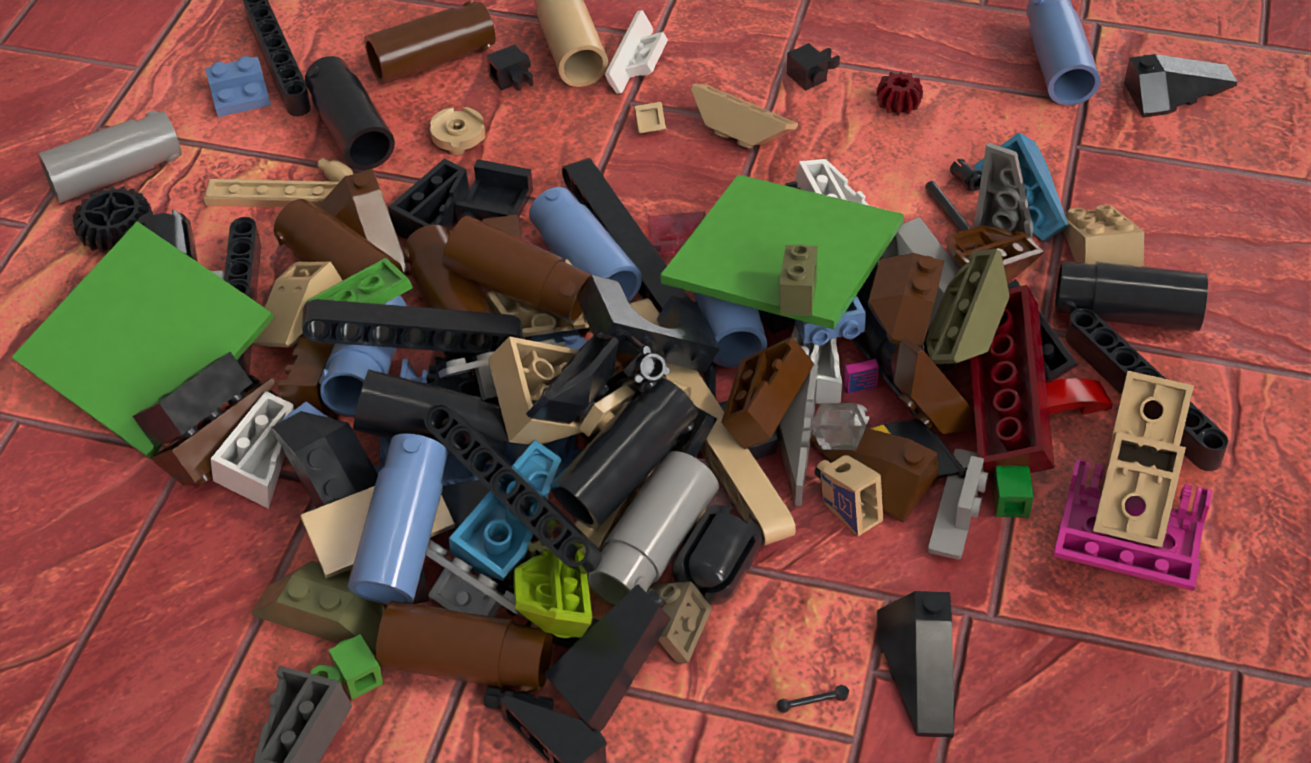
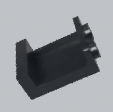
[454,159,533,224]

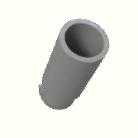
[38,111,182,204]
[587,451,719,606]

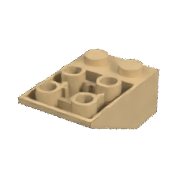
[1063,205,1144,266]
[252,262,343,348]

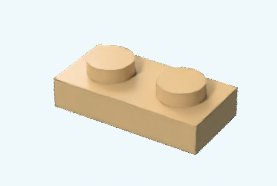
[579,385,635,437]

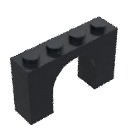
[577,275,721,372]

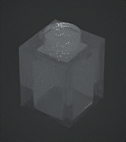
[811,403,866,450]

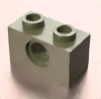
[780,244,818,316]

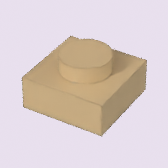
[633,102,666,134]

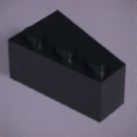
[388,158,469,240]

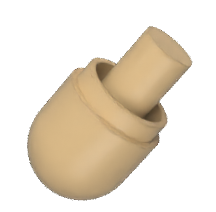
[318,158,353,182]

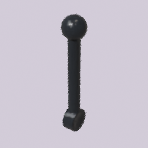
[776,685,849,713]

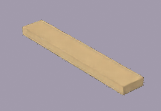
[204,179,339,207]

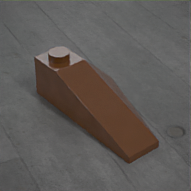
[810,418,939,523]

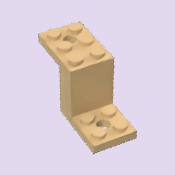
[1093,371,1194,548]

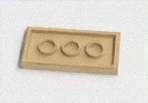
[300,486,454,579]

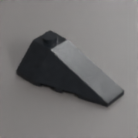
[1124,54,1238,118]
[877,591,954,738]

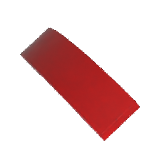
[1046,378,1113,415]

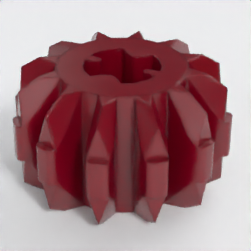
[876,71,923,115]

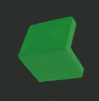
[992,466,1034,518]

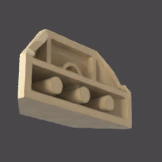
[691,84,798,148]

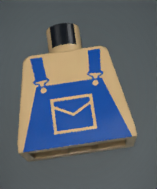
[814,455,883,536]

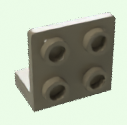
[647,581,712,664]

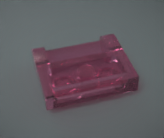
[648,211,706,257]

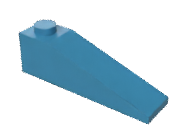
[974,133,1069,242]
[449,440,562,581]

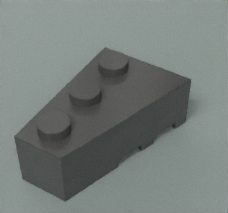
[254,666,352,763]

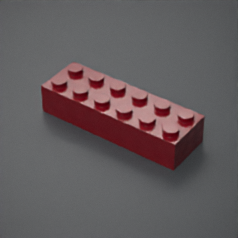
[970,285,1055,481]

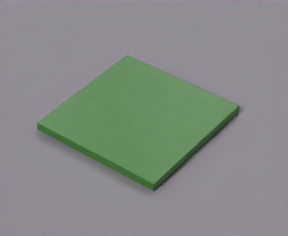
[660,174,904,330]
[12,221,275,459]

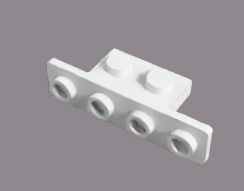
[605,10,668,94]

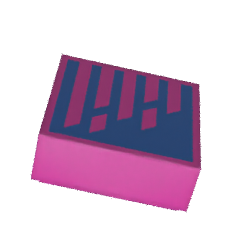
[844,359,879,394]

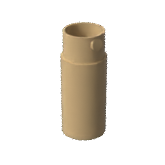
[534,0,608,87]

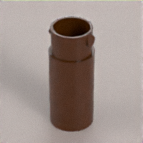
[364,1,496,85]
[274,199,403,280]
[442,215,592,324]
[404,225,493,313]
[376,601,553,693]

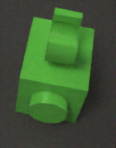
[310,634,384,700]

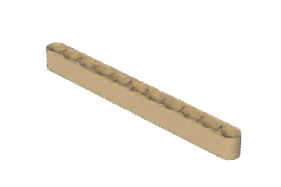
[629,298,796,547]

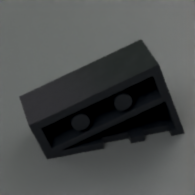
[132,352,252,448]

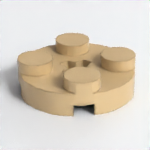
[430,107,486,155]

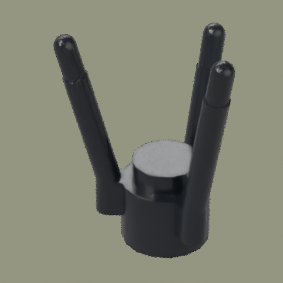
[616,334,670,386]

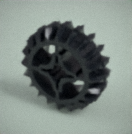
[72,186,152,253]

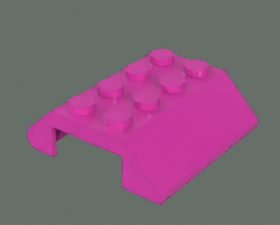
[1053,459,1212,591]

